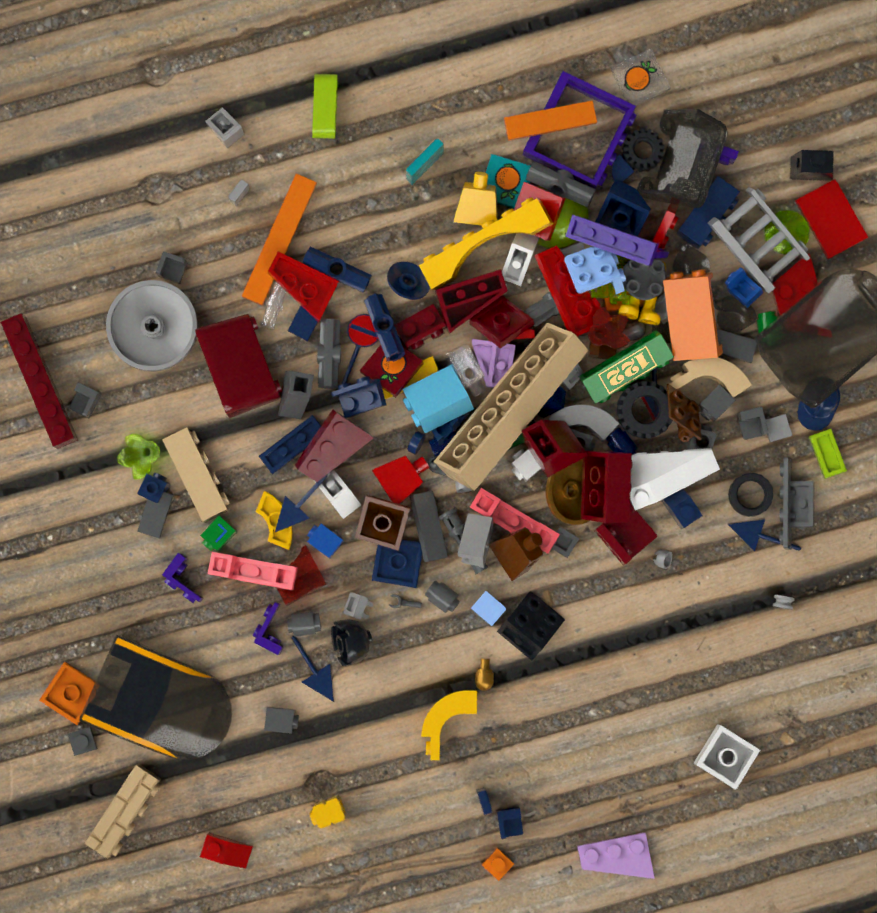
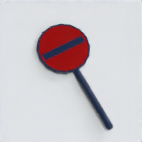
[342,314,381,384]

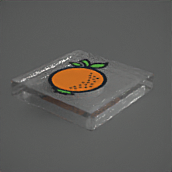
[611,49,671,106]

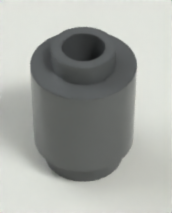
[425,580,460,613]
[287,611,321,637]

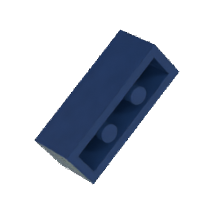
[677,176,740,249]

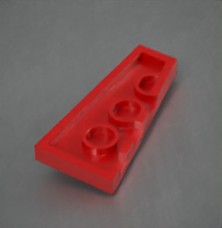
[534,246,612,337]

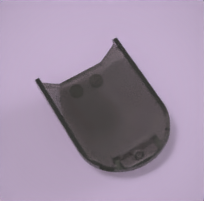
[755,269,877,408]

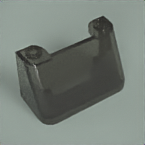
[637,109,728,208]

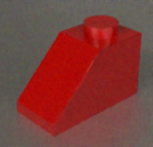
[200,832,253,869]

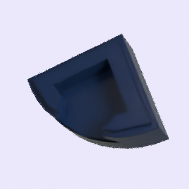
[612,155,634,182]

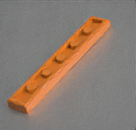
[242,173,317,306]

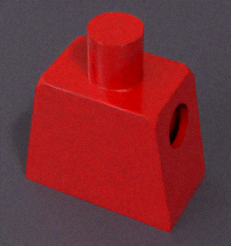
[372,455,430,504]

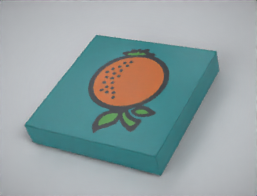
[486,154,531,209]

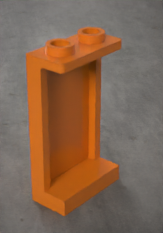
[663,269,723,361]

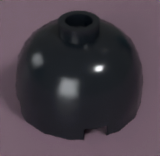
[331,619,372,666]

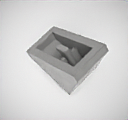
[205,108,244,148]

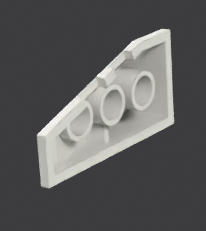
[630,448,720,510]

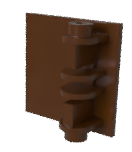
[667,384,702,442]

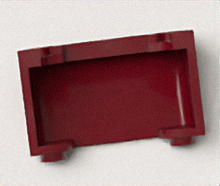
[195,314,282,418]

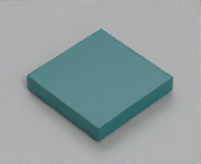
[406,139,444,185]

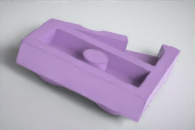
[472,339,515,388]

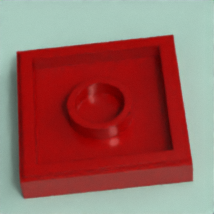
[514,182,566,241]

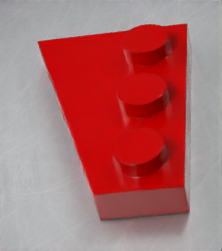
[268,251,339,322]

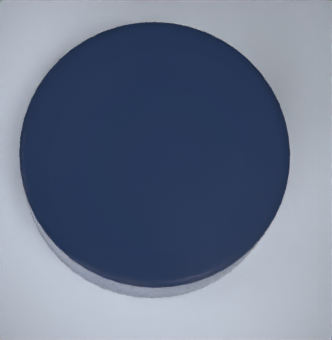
[407,431,426,455]

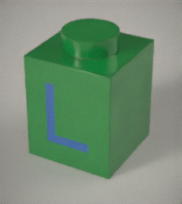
[200,516,237,552]

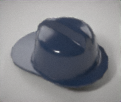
[797,378,841,431]

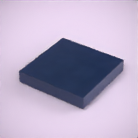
[372,539,423,588]

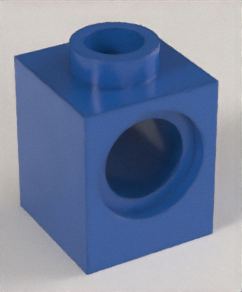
[307,524,343,559]

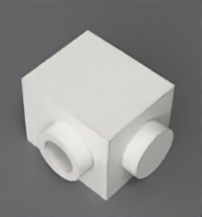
[511,449,541,481]

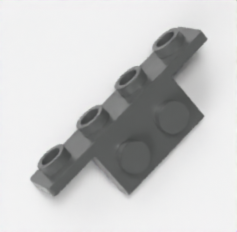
[779,457,815,550]

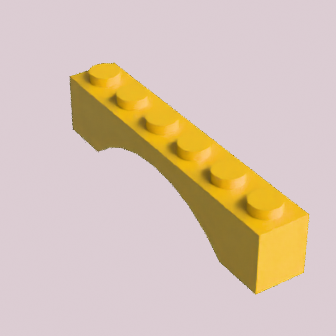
[419,197,554,290]

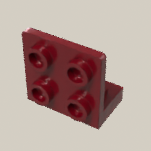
[594,503,657,565]

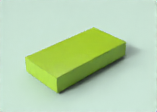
[809,429,847,479]

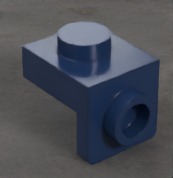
[138,472,170,503]

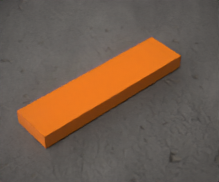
[504,100,597,141]

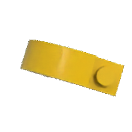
[421,690,477,760]

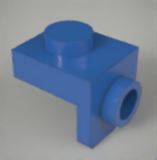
[725,267,763,308]

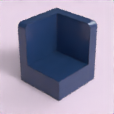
[496,807,523,839]

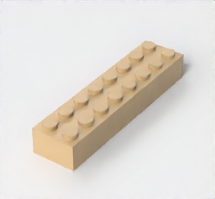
[434,322,588,491]

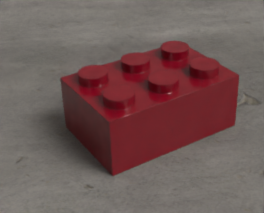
[581,451,633,523]

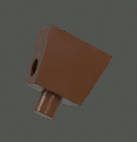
[489,527,543,581]

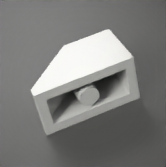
[502,233,539,286]
[314,469,361,519]

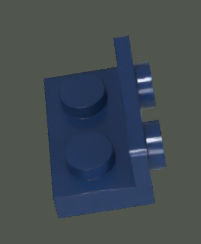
[331,376,387,418]

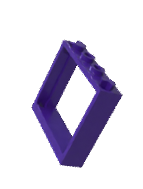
[523,71,637,189]

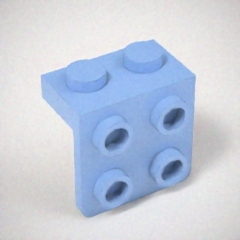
[564,246,626,294]

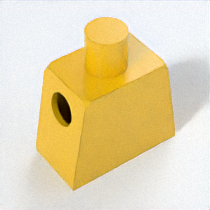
[454,172,498,226]

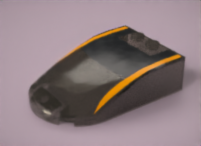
[79,635,232,760]

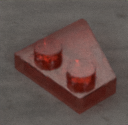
[276,545,327,606]

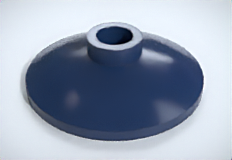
[387,262,430,300]

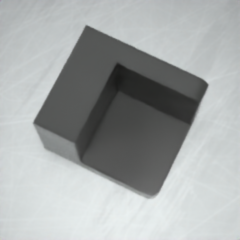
[156,251,188,284]
[69,382,102,419]
[737,407,768,440]

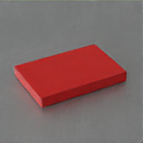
[795,179,868,259]

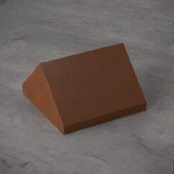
[355,495,411,551]

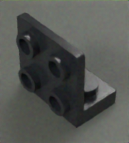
[497,591,565,660]

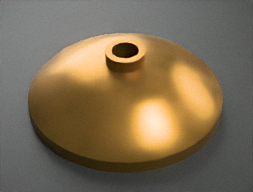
[546,459,590,525]

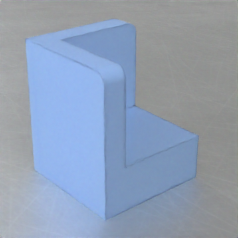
[471,591,506,626]

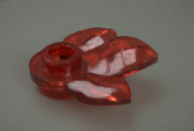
[588,307,630,349]

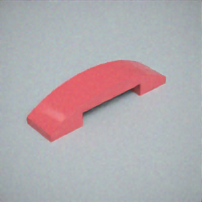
[470,488,560,554]
[207,552,298,590]

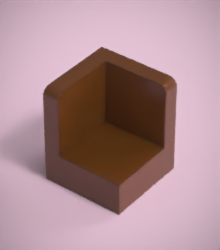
[588,332,619,360]

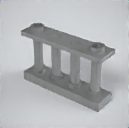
[707,187,810,294]

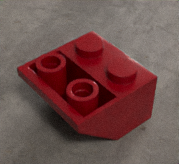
[521,420,587,478]

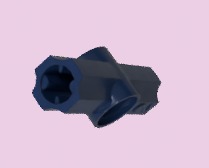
[302,246,372,293]
[364,293,405,362]

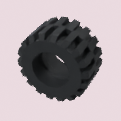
[616,381,673,438]

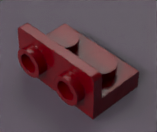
[395,304,447,350]

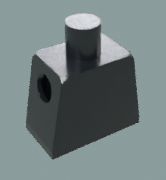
[790,150,834,181]

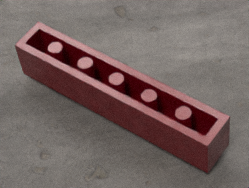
[0,313,78,449]

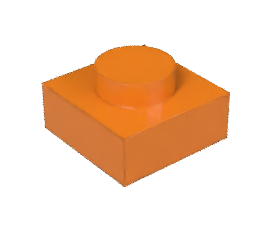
[482,848,514,881]

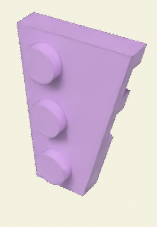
[577,832,655,879]

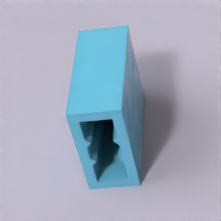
[402,365,474,433]

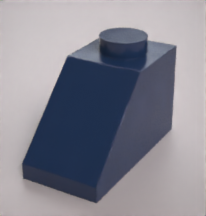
[661,489,703,529]

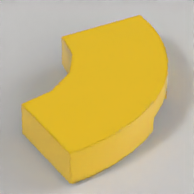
[255,491,293,550]

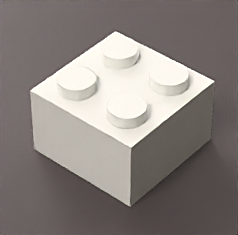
[693,724,760,790]

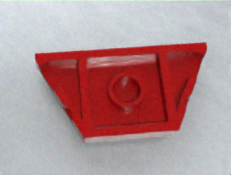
[772,253,832,339]

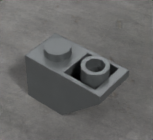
[278,371,314,419]

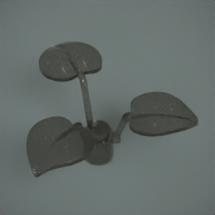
[652,243,758,343]

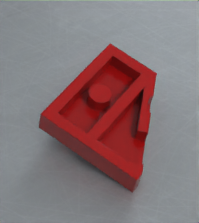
[652,201,679,250]

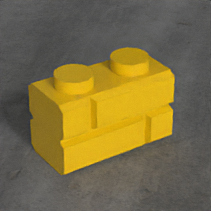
[309,795,347,829]

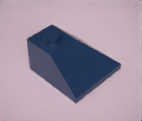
[595,179,651,236]

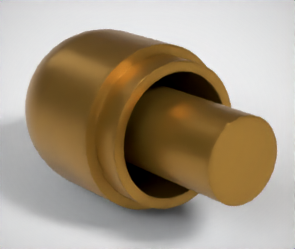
[475,658,494,691]

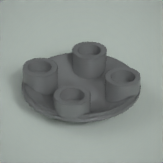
[623,258,667,300]

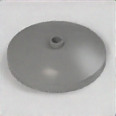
[106,280,198,372]

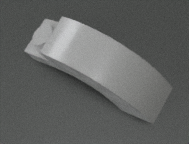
[548,405,619,442]

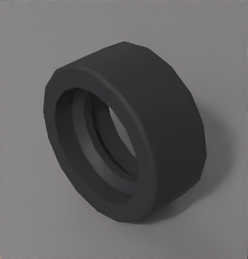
[728,473,774,517]

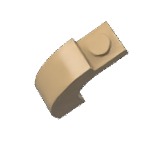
[670,358,752,398]

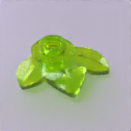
[117,434,160,480]

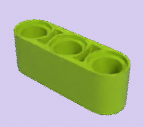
[312,74,338,139]

